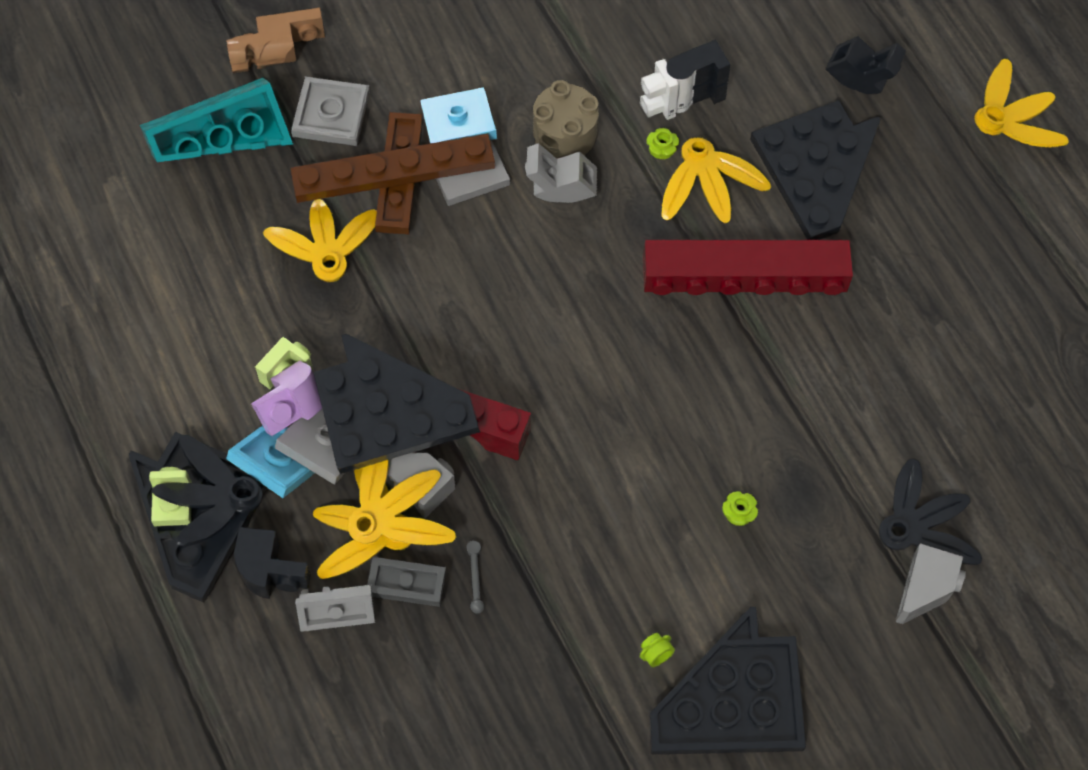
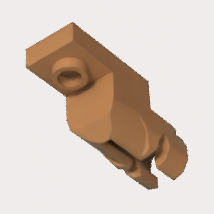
[227,7,325,73]

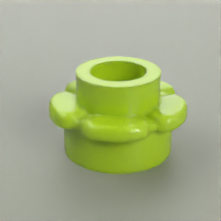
[646,128,679,159]
[722,491,758,526]
[640,633,675,667]

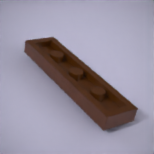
[375,112,423,235]

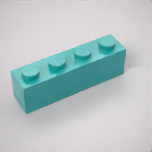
[140,78,293,162]

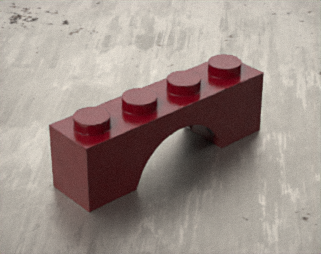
[457,388,531,461]

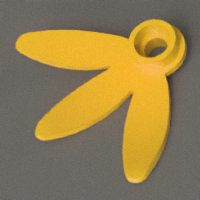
[974,59,1069,147]
[661,138,771,223]
[263,199,377,282]
[347,460,456,545]
[313,468,411,579]

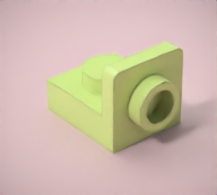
[255,337,313,389]
[149,467,192,526]

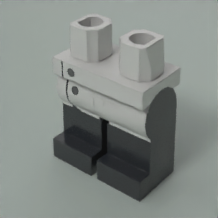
[640,39,731,120]

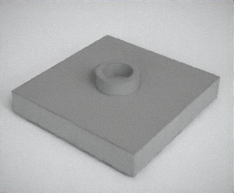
[291,76,370,146]
[436,140,510,206]
[275,409,345,485]

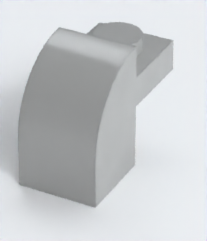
[525,143,597,203]

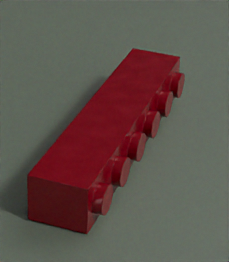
[643,240,853,295]

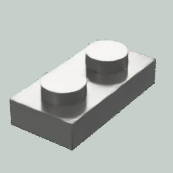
[367,557,446,607]

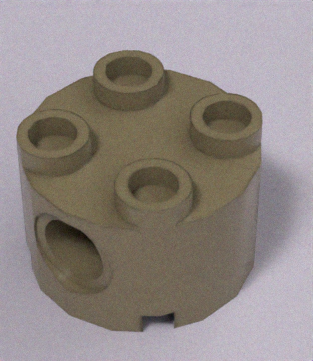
[533,80,599,159]

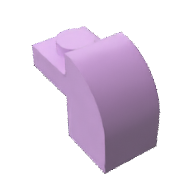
[251,360,322,436]

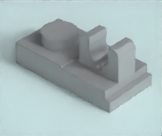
[296,585,375,632]

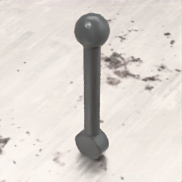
[466,540,485,614]

